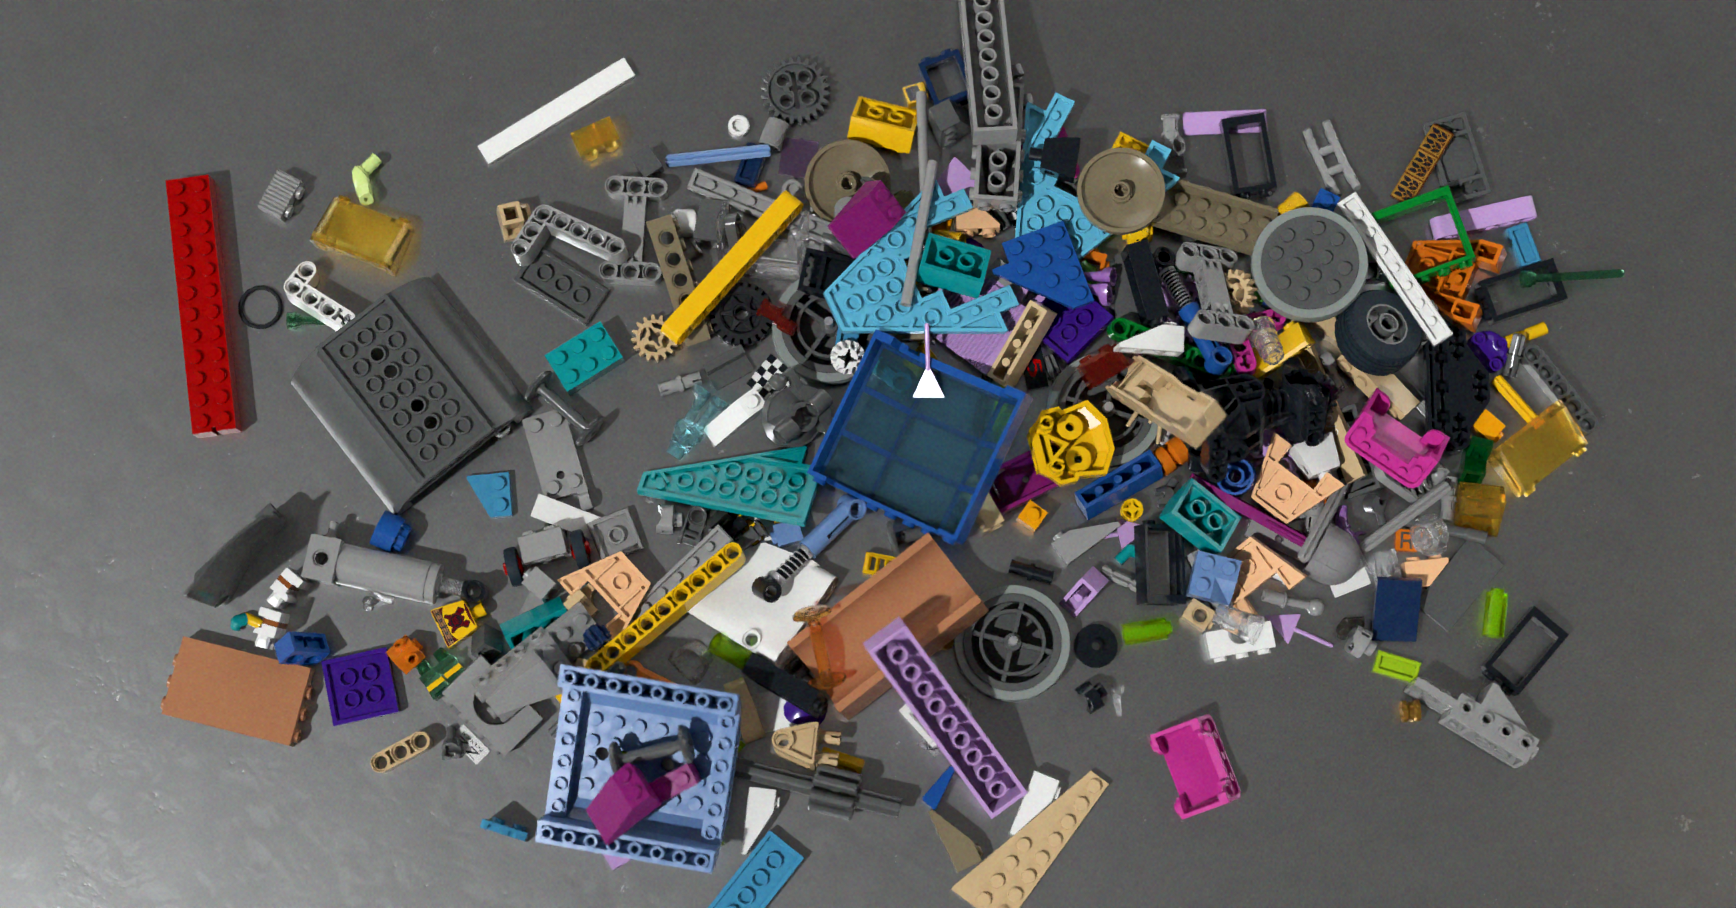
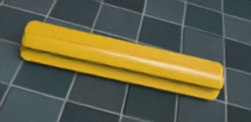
[1491,375,1542,429]

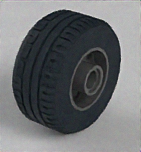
[1334,290,1422,376]

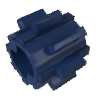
[583,623,612,652]

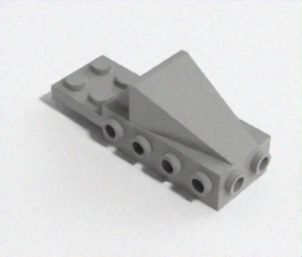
[969,83,1026,213]
[471,602,596,723]
[1403,677,1540,769]

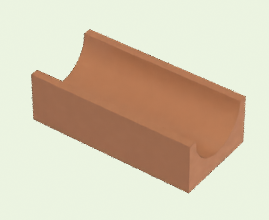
[787,533,989,720]

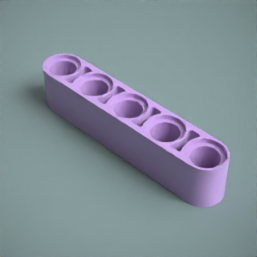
[1429,196,1537,240]

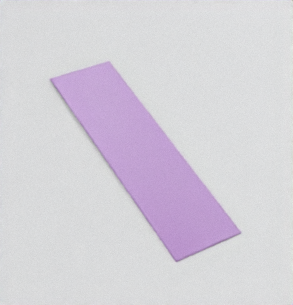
[1182,109,1267,135]

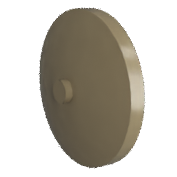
[804,139,891,222]
[1077,148,1165,235]

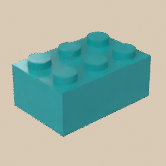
[544,321,625,396]

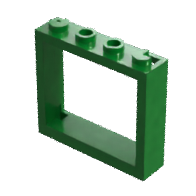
[1371,185,1476,292]

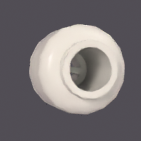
[671,209,697,237]

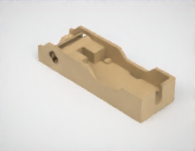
[1105,355,1227,449]

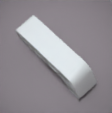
[284,261,355,331]

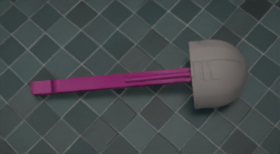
[1188,473,1361,585]

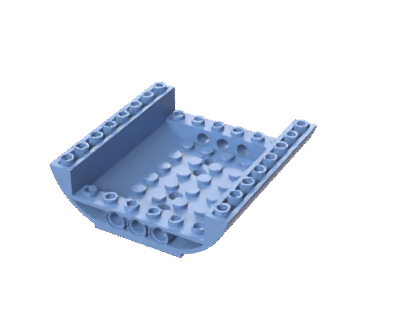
[535,664,741,874]

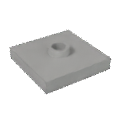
[587,508,644,560]

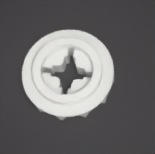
[830,340,865,375]

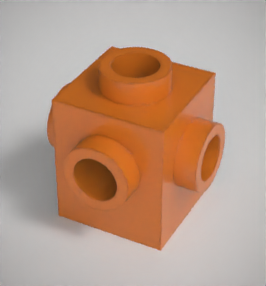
[386,634,426,675]

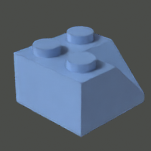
[1186,550,1242,606]

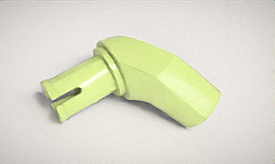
[352,153,383,206]

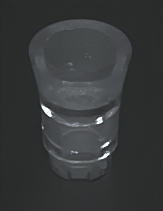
[1248,316,1284,365]
[1212,604,1265,645]

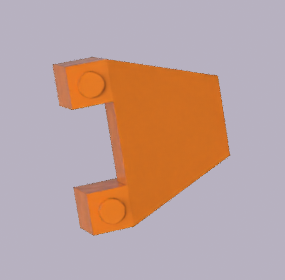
[1405,239,1507,333]

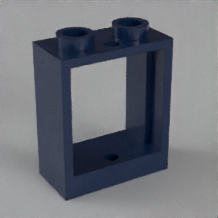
[918,48,968,106]

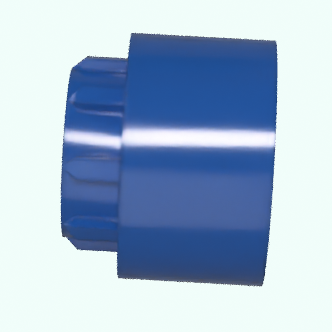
[1217,459,1256,495]
[369,510,412,553]

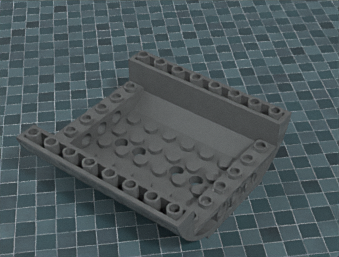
[291,277,535,516]

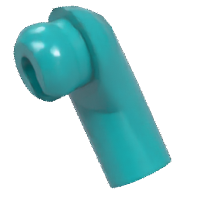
[1114,544,1135,565]

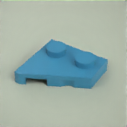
[467,472,513,518]
[480,816,530,842]

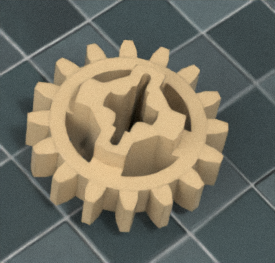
[1224,269,1258,315]
[631,314,678,363]

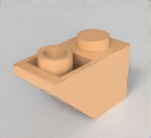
[955,204,1000,239]
[1400,554,1449,588]

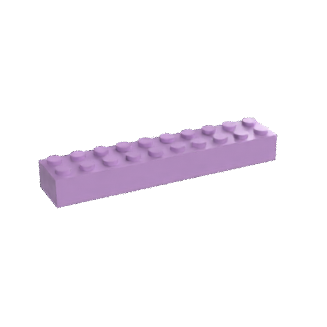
[863,617,1028,819]

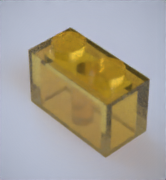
[570,116,622,161]

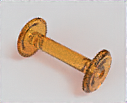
[792,605,846,690]

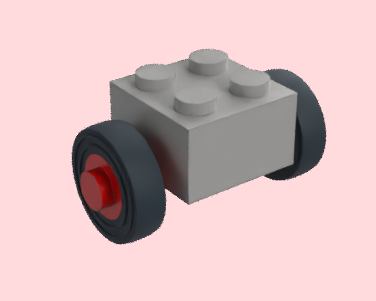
[503,525,592,587]

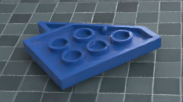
[992,221,1094,310]

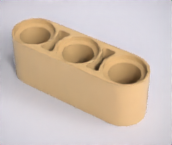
[723,676,766,744]
[370,731,433,773]

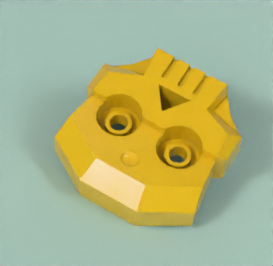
[1026,400,1115,487]

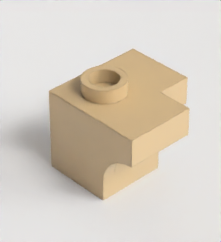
[496,201,531,243]
[563,583,600,618]

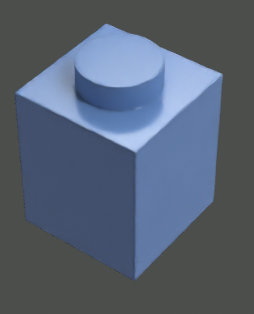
[770,523,804,548]

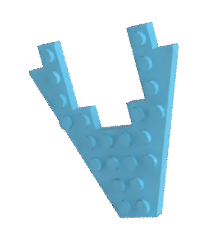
[1015,92,1180,261]
[823,180,1019,334]

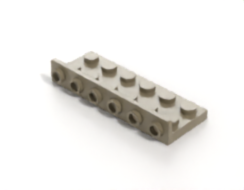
[1150,180,1279,256]

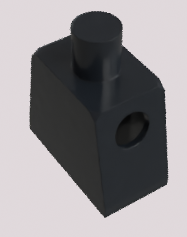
[1029,137,1081,183]

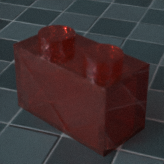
[1076,343,1130,390]

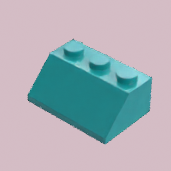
[916,233,991,299]
[1159,478,1242,554]
[499,596,567,650]

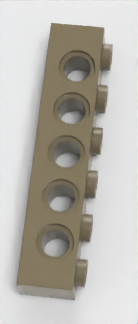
[646,214,714,347]

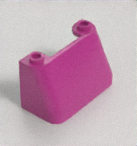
[1345,388,1450,488]
[1150,714,1241,820]

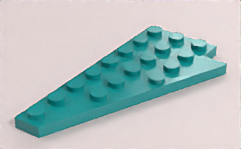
[637,446,819,527]

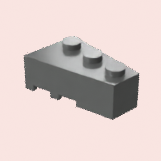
[928,99,971,147]

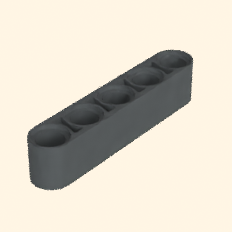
[1520,344,1599,436]

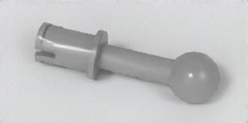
[1261,589,1325,616]

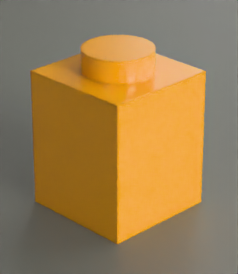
[1470,409,1506,443]
[1016,500,1048,533]

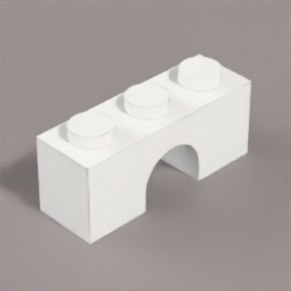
[1203,621,1276,663]

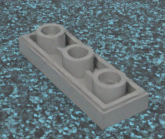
[1244,519,1303,563]

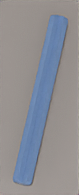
[665,144,771,167]

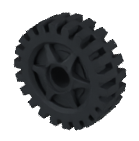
[710,281,774,347]

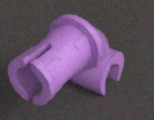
[1335,505,1367,546]

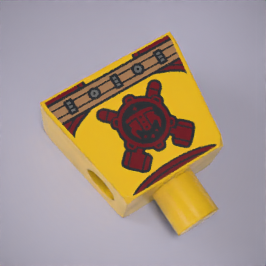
[430,600,487,650]

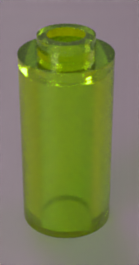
[1481,588,1508,639]
[1121,617,1172,646]
[708,633,757,670]

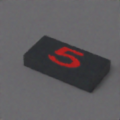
[1023,344,1049,391]

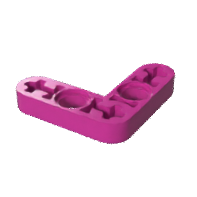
[1227,309,1286,375]

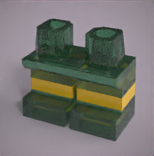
[416,647,465,701]

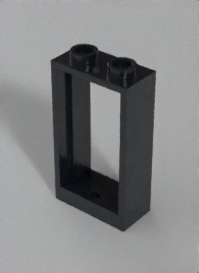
[1219,113,1277,199]
[1121,239,1169,329]
[1474,258,1568,326]
[1134,520,1186,606]
[1480,606,1569,696]
[741,653,828,719]

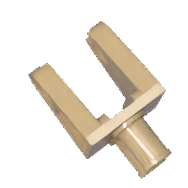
[772,722,841,772]

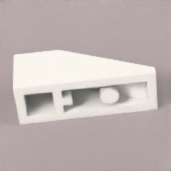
[1114,322,1184,357]
[703,387,765,447]
[1009,771,1061,835]
[741,787,781,854]

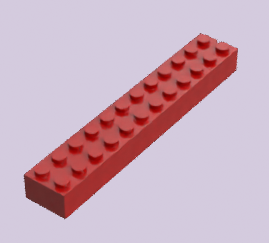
[165,174,242,438]

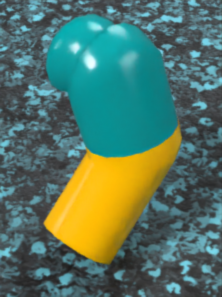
[230,612,263,631]

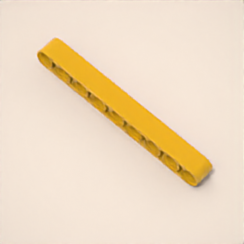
[660,190,804,345]
[585,542,746,672]

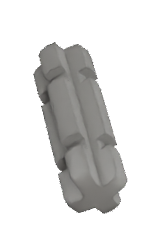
[1101,565,1136,592]

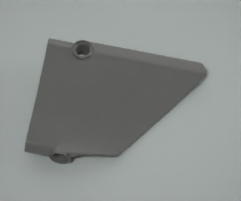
[184,503,285,608]

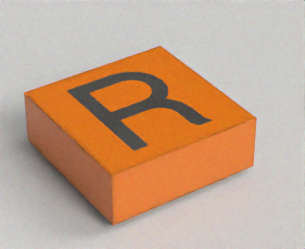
[1394,529,1418,553]

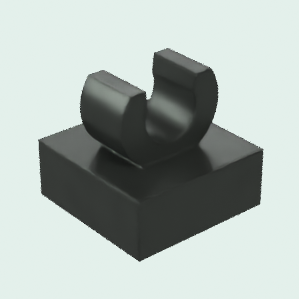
[706,509,734,529]

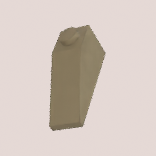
[928,810,984,873]

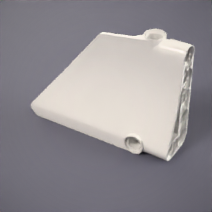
[678,543,839,670]

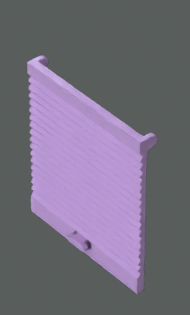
[932,278,1026,376]

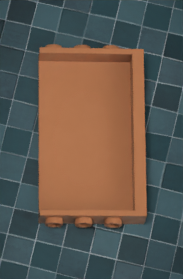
[160,636,315,747]

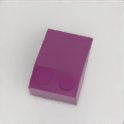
[827,180,906,259]
[586,762,661,845]

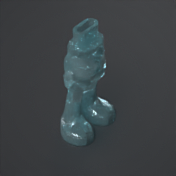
[666,384,729,460]

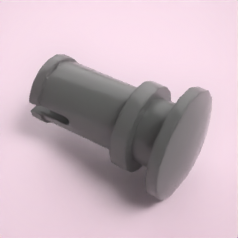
[735,519,769,551]

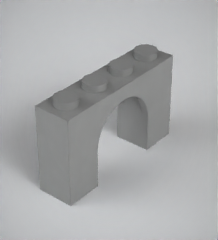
[442,654,543,756]

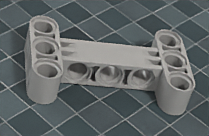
[599,176,669,286]
[1173,242,1255,344]

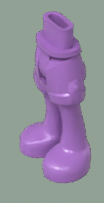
[1083,267,1117,306]

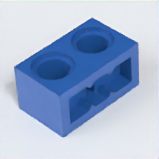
[274,631,330,666]

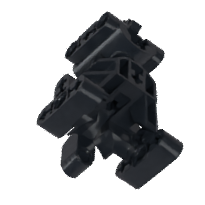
[1172,357,1339,483]

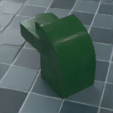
[1458,436,1494,488]

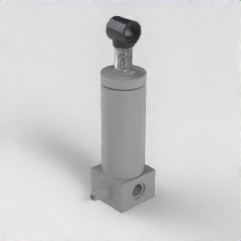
[301,521,488,604]

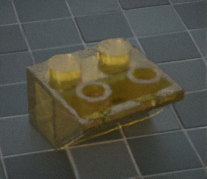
[1454,482,1506,537]

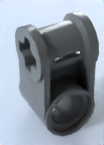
[677,506,709,547]

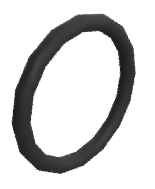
[238,286,282,329]

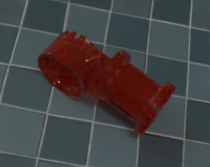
[756,298,799,336]

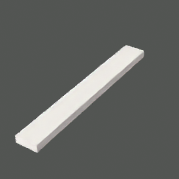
[477,58,635,166]
[1337,192,1453,347]

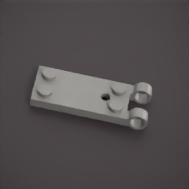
[522,409,593,511]

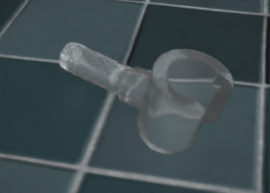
[1110,684,1124,716]

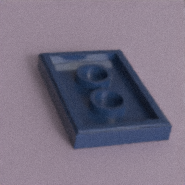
[1371,577,1422,642]

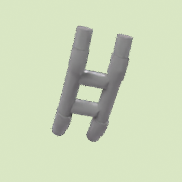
[1303,119,1361,197]

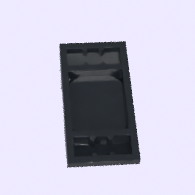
[797,247,855,299]

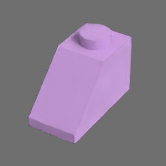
[1059,566,1109,618]

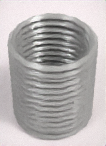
[759,117,790,151]

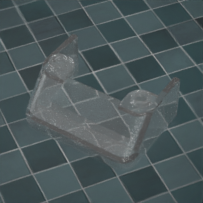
[715,201,810,283]

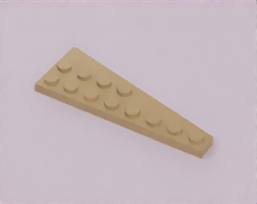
[951,771,1109,908]

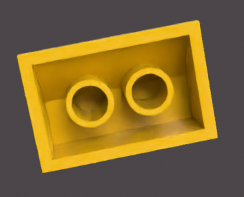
[847,96,917,154]
[1244,321,1316,380]

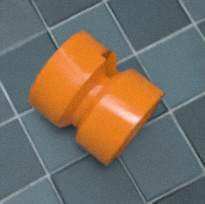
[1152,436,1188,476]

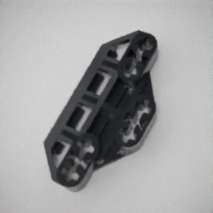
[1423,324,1490,454]

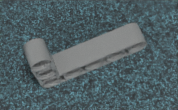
[511,204,629,266]

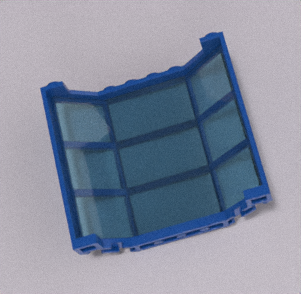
[807,329,1033,546]

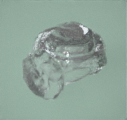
[1409,512,1449,557]

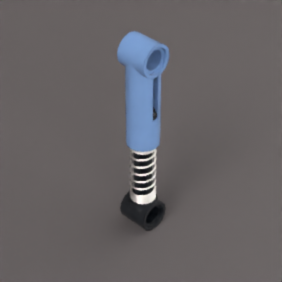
[752,494,867,603]

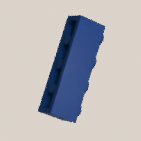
[1074,450,1163,520]

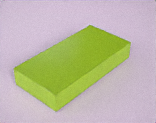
[1372,650,1421,683]

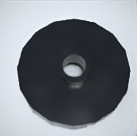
[1074,624,1118,668]

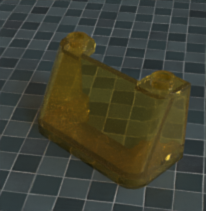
[310,195,415,277]
[1487,399,1588,498]

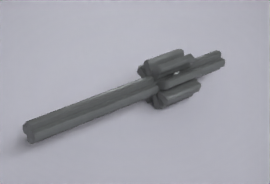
[734,757,902,820]

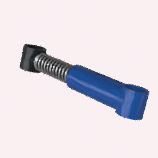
[1152,246,1233,376]

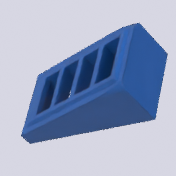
[922,766,955,811]

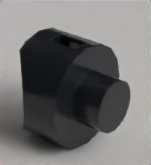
[1074,680,1108,715]

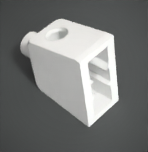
[1289,432,1340,481]

